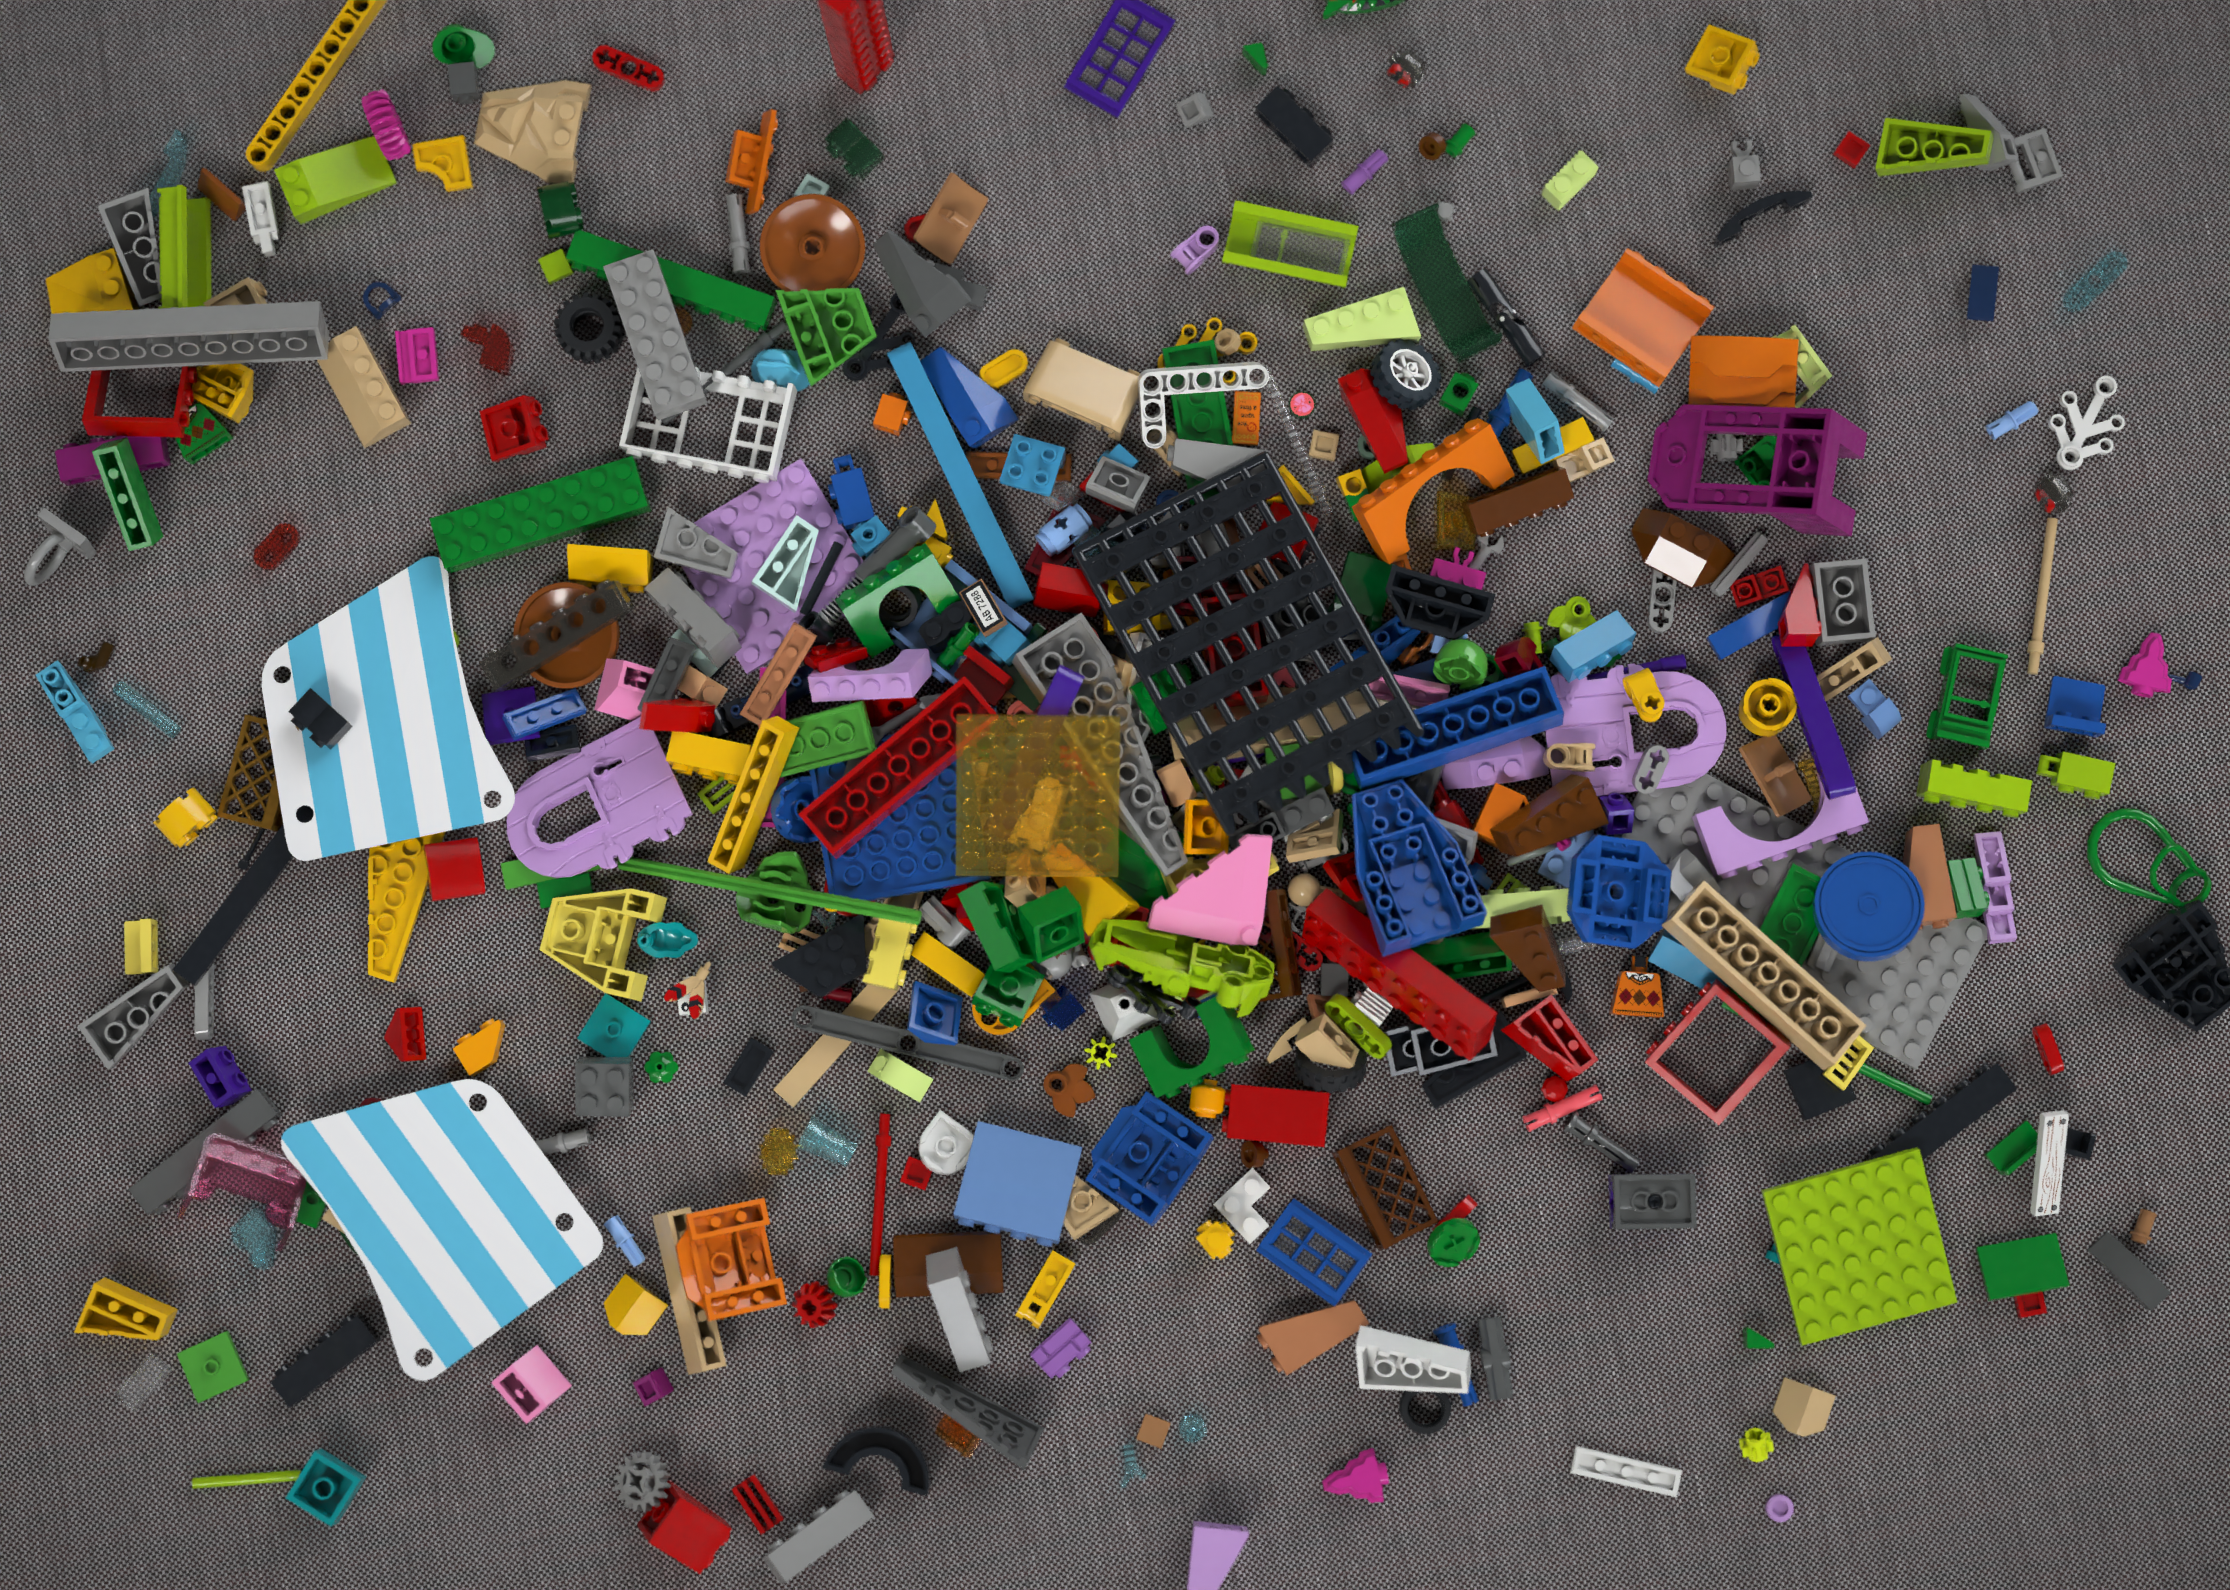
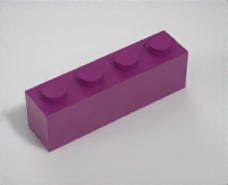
[55,436,171,486]

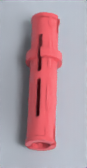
[1522,1084,1603,1132]

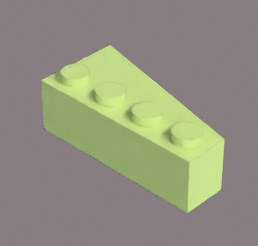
[1303,287,1421,351]
[1469,886,1571,930]

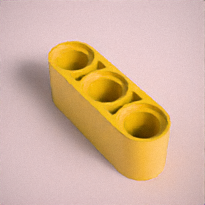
[911,931,985,997]

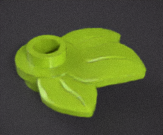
[1547,596,1597,642]

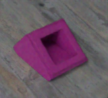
[633,1368,674,1406]

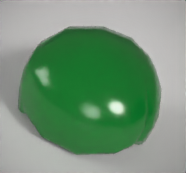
[826,1256,868,1298]

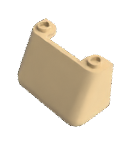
[1023,338,1145,442]

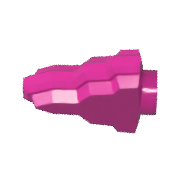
[2117,632,2172,698]
[1322,1448,1389,1503]

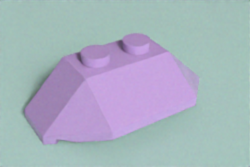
[1441,736,1549,790]

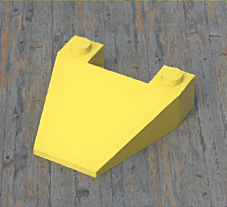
[540,889,667,1002]

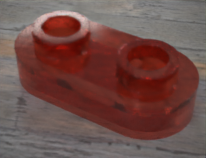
[254,523,300,570]

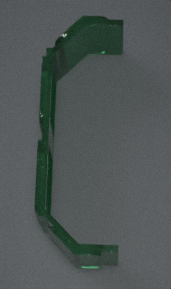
[1392,203,1503,363]

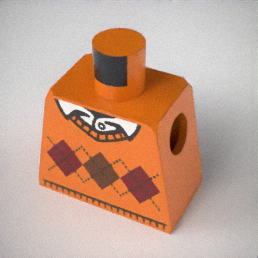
[1609,956,1664,1018]

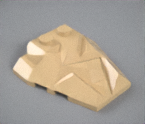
[474,80,592,184]

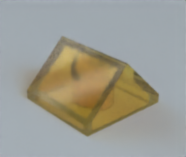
[1434,491,1475,551]

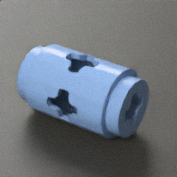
[1035,504,1093,557]

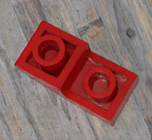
[1730,565,1791,608]

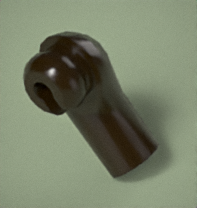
[78,641,115,673]

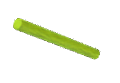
[192,1470,302,1489]

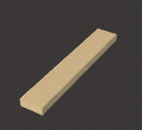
[773,984,901,1108]

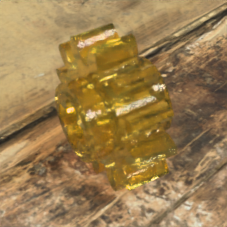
[759,1128,798,1175]

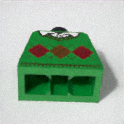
[172,401,234,465]

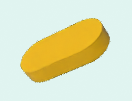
[979,349,1028,390]
[879,1254,892,1309]

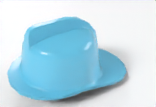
[751,348,809,392]

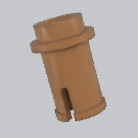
[2130,1209,2157,1245]

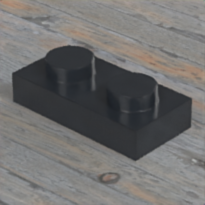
[524,724,581,762]

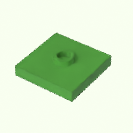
[177,1331,249,1403]

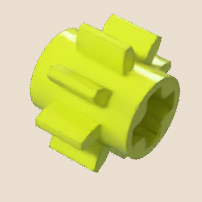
[1084,1036,1117,1070]
[1739,1428,1774,1462]

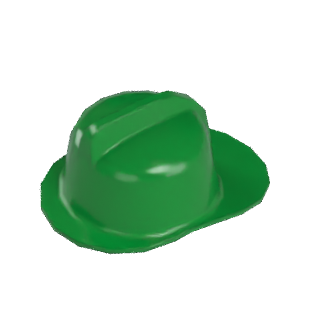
[432,24,495,69]

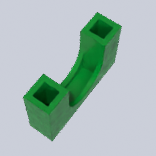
[835,543,961,658]
[1129,996,1255,1099]

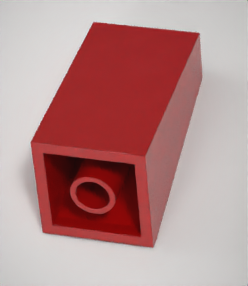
[1221,1084,1330,1147]

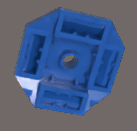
[1567,835,1672,949]

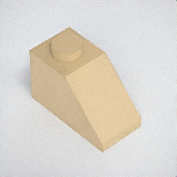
[1295,1013,1359,1069]

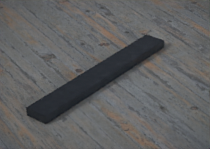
[173,805,314,986]

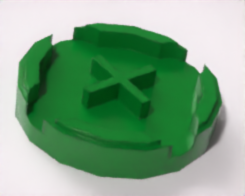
[1427,1218,1480,1267]

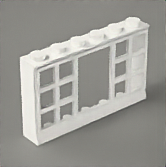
[619,367,798,483]

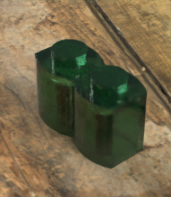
[824,117,885,180]

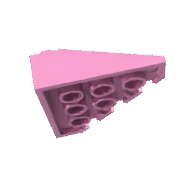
[1147,834,1273,946]

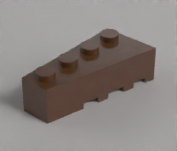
[1490,774,1609,857]

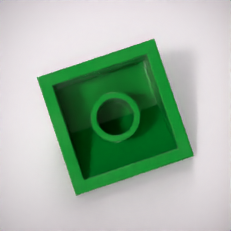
[1018,886,1085,963]

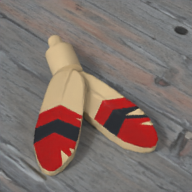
[664,962,711,1019]

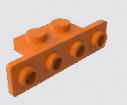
[725,109,778,215]

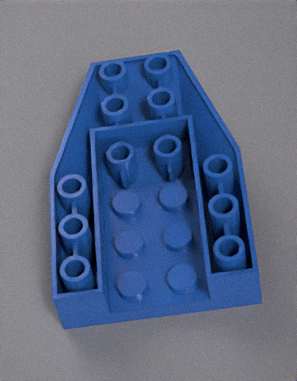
[1352,779,1487,957]

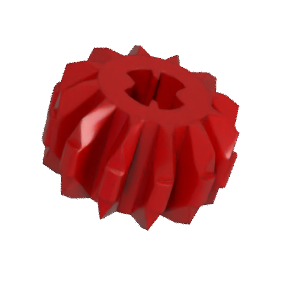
[791,1281,838,1328]

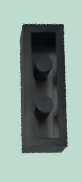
[1255,85,1333,168]

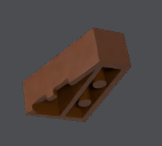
[1490,905,1566,992]

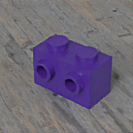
[189,1046,252,1108]

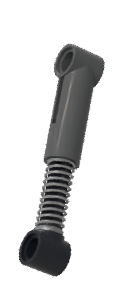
[799,506,936,646]

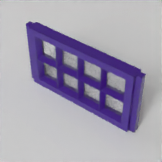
[1064,0,1176,119]

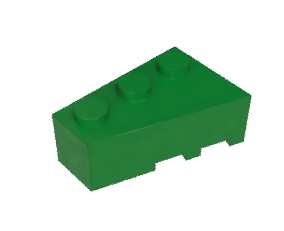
[957,881,1035,973]

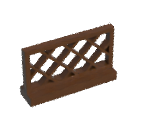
[1239,890,1302,1006]
[1332,1125,1438,1251]

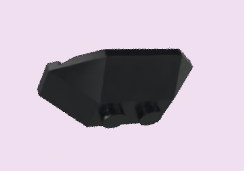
[1385,565,1496,640]

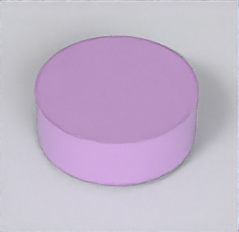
[1765,1494,1794,1522]

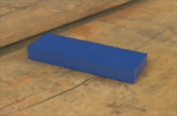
[502,688,587,740]

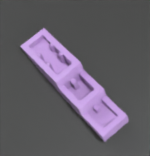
[1974,831,2017,944]

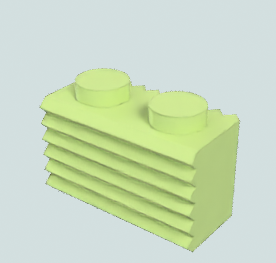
[1542,151,1599,211]

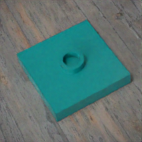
[577,993,652,1057]

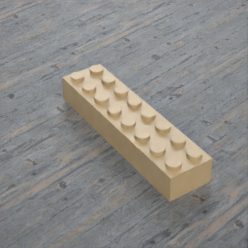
[1661,881,1867,1070]

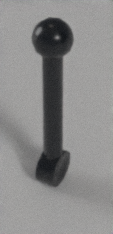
[238,820,266,870]

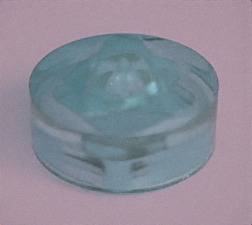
[1179,1414,1207,1443]

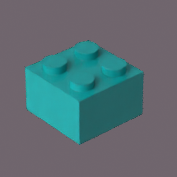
[286,1448,367,1527]

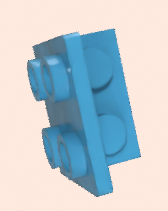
[1000,434,1066,497]

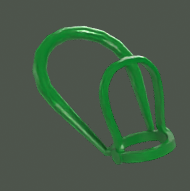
[2087,808,2212,909]

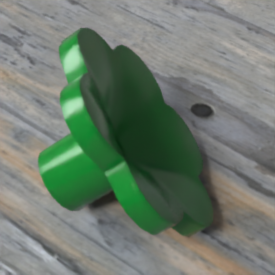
[644,1052,679,1083]

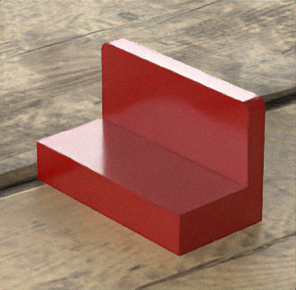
[954,645,1015,706]

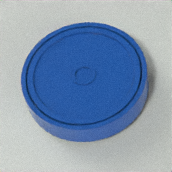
[1813,852,1925,962]

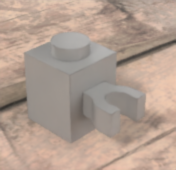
[1727,140,1761,191]

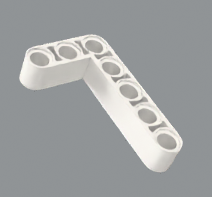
[1138,362,1269,449]

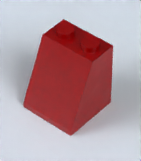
[637,1480,732,1574]

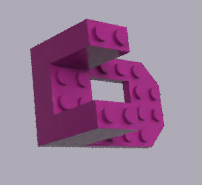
[1647,404,1867,537]

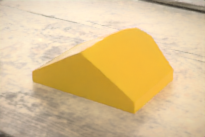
[604,1273,669,1335]

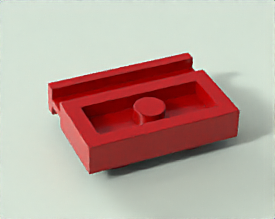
[804,637,868,673]

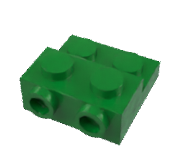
[1129,663,1192,735]
[972,964,1045,1027]

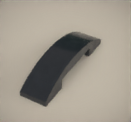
[1713,191,1813,248]

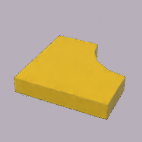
[412,135,473,192]

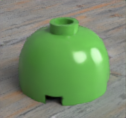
[1433,639,1488,689]

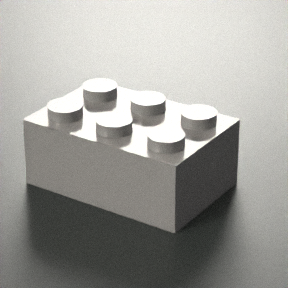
[1809,558,1876,646]

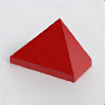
[384,1007,426,1062]

